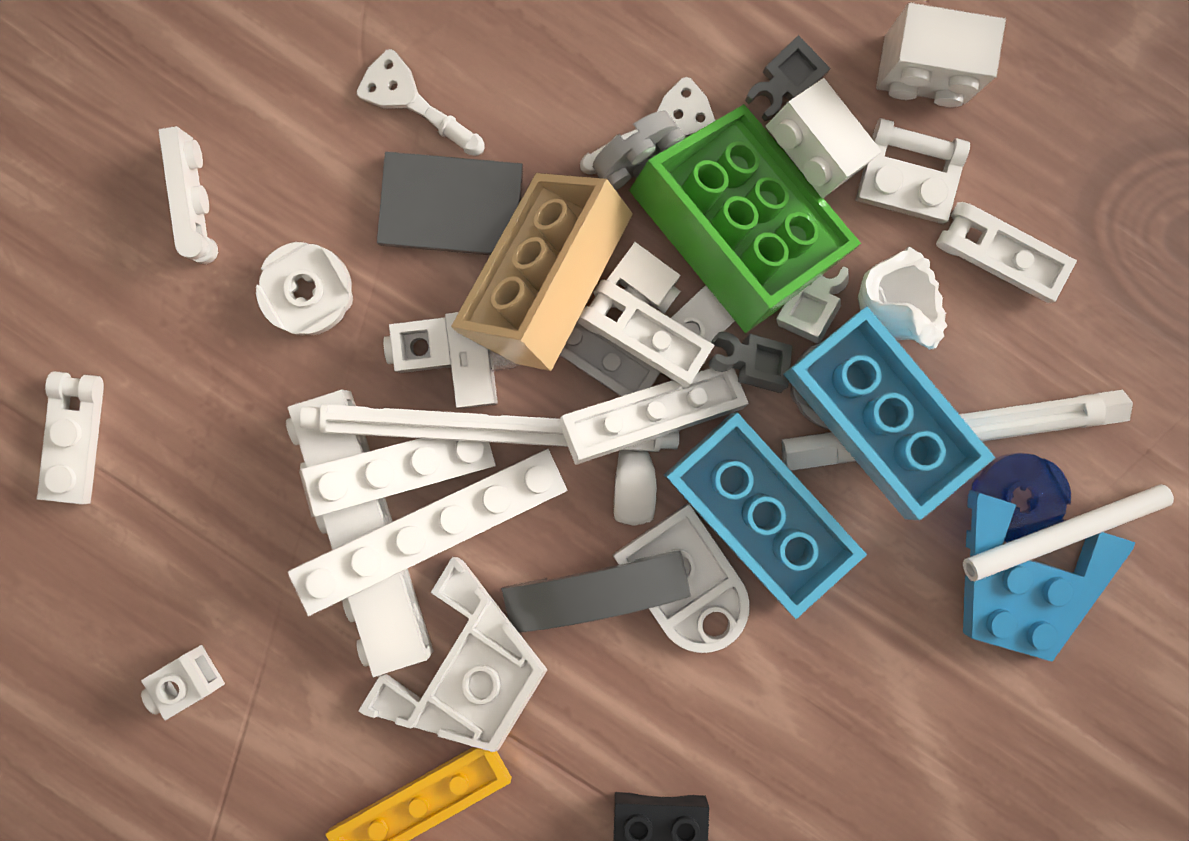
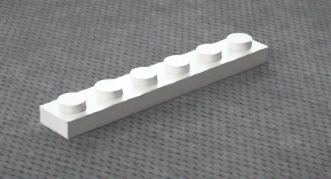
[288,449,568,616]

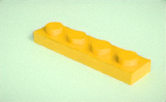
[325,747,512,841]

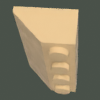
[451,173,633,371]

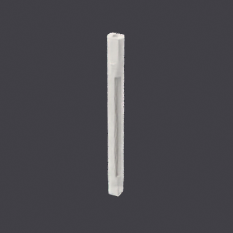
[782,390,1133,471]

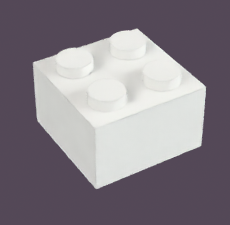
[876,3,1006,107]

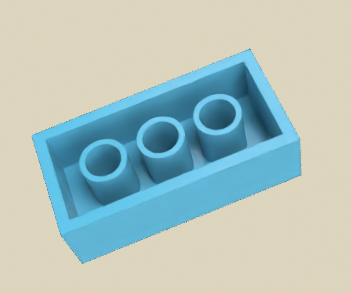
[783,306,996,521]
[664,412,867,619]

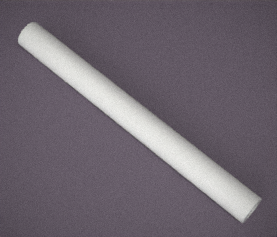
[963,484,1174,582]

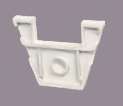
[359,557,547,752]

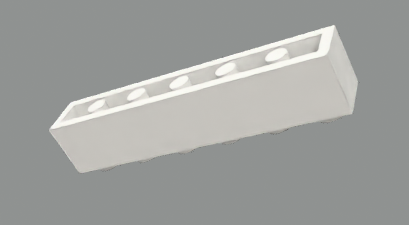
[286,390,433,677]

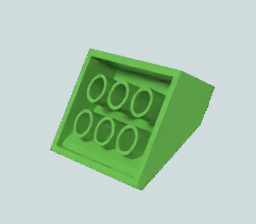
[629,104,861,334]

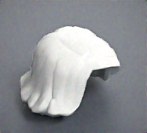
[858,247,947,350]

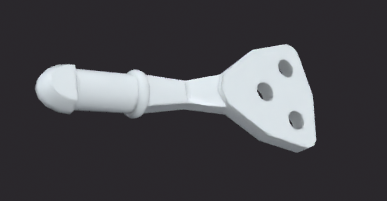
[357,49,485,156]
[580,77,715,175]

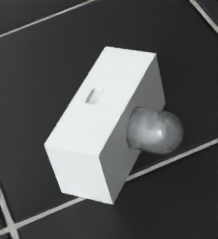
[445,312,519,408]

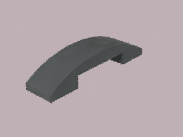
[501,550,691,632]

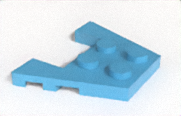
[963,490,1135,662]

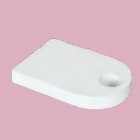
[613,503,749,653]

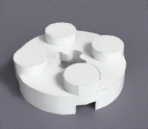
[256,242,353,335]

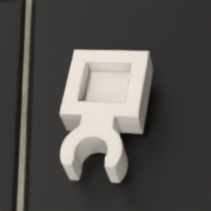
[776,266,849,344]

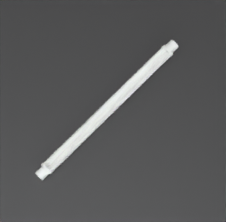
[300,404,679,452]

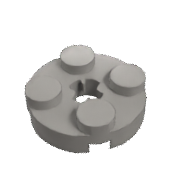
[593,111,685,190]

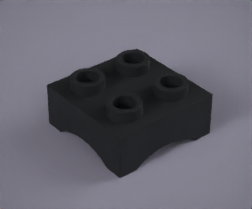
[613,792,709,841]

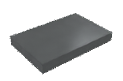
[377,151,523,255]

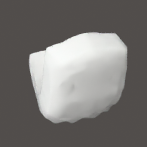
[614,450,657,526]

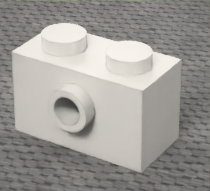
[766,78,882,199]

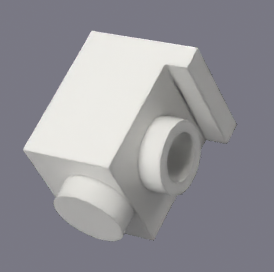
[607,242,681,314]
[383,318,451,373]
[141,645,225,720]

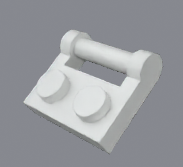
[855,118,970,224]

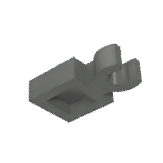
[745,35,831,121]
[709,332,792,393]

